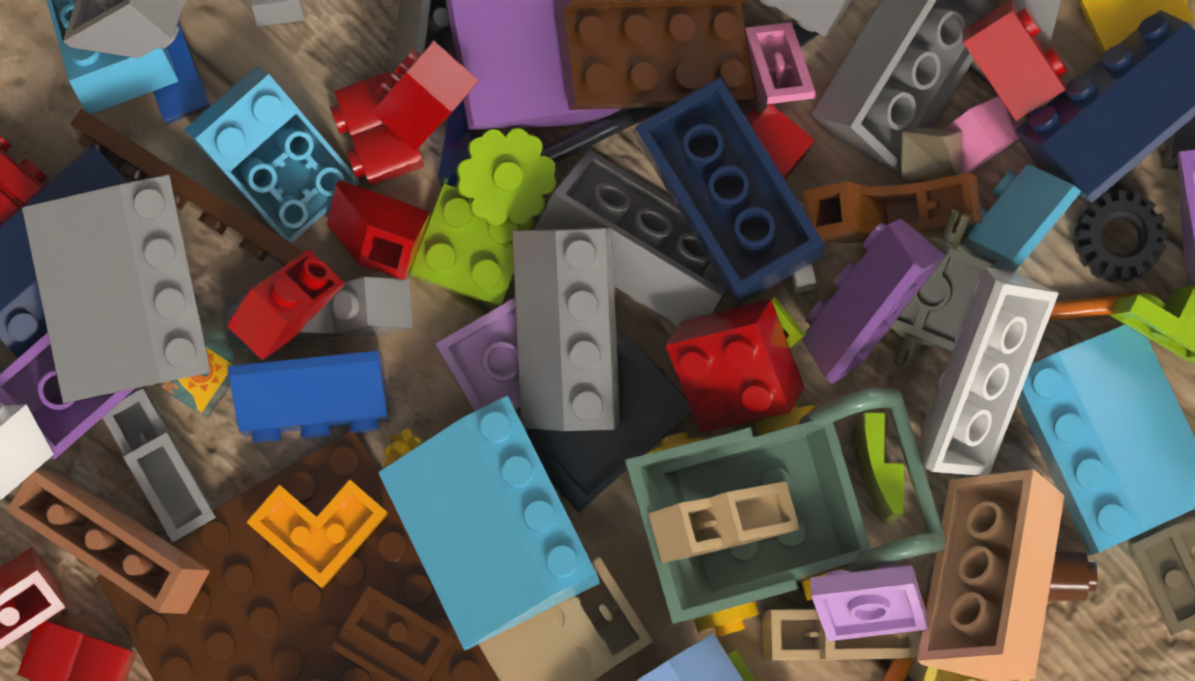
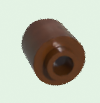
[1048,552,1098,601]

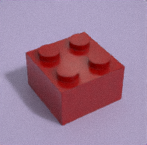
[666,299,805,433]

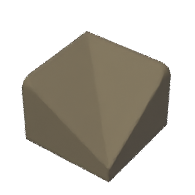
[901,126,962,180]

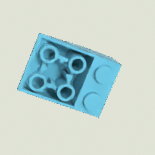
[46,0,179,114]
[184,66,361,243]

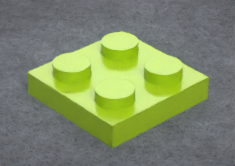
[410,184,535,307]

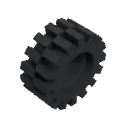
[1074,190,1168,283]

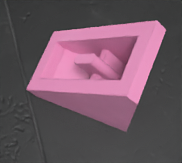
[745,22,815,104]
[944,96,1023,174]

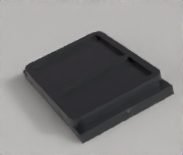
[525,335,692,513]

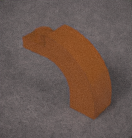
[802,173,982,243]

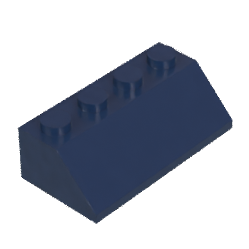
[1015,10,1195,203]
[0,144,128,358]

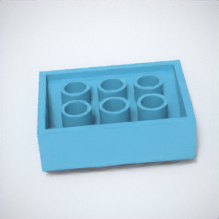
[1017,325,1195,556]
[378,395,600,651]

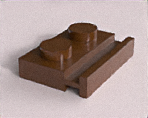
[330,585,454,681]

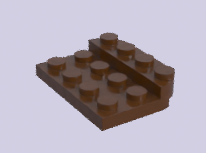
[556,0,755,110]

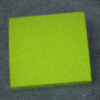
[855,413,904,522]

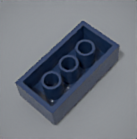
[635,77,824,306]

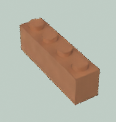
[7,469,210,614]

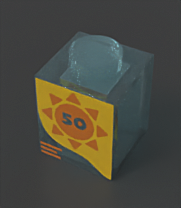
[161,338,235,420]

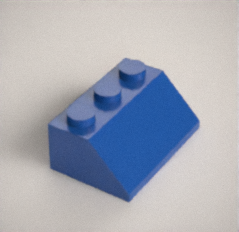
[228,351,390,443]

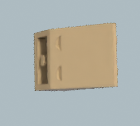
[478,557,653,681]

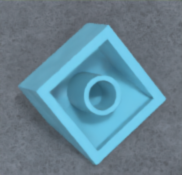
[962,164,1082,272]

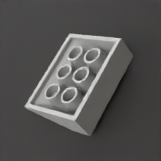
[22,175,211,403]

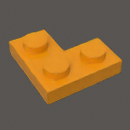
[246,480,388,589]

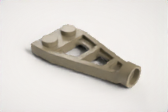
[1128,521,1195,635]

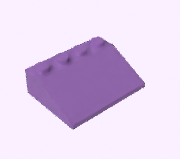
[446,0,622,129]

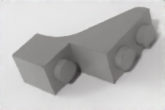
[225,277,413,348]

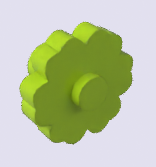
[456,128,556,226]

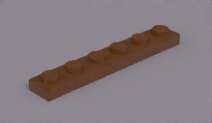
[70,108,304,267]

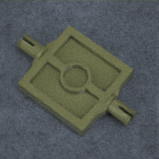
[891,209,997,371]

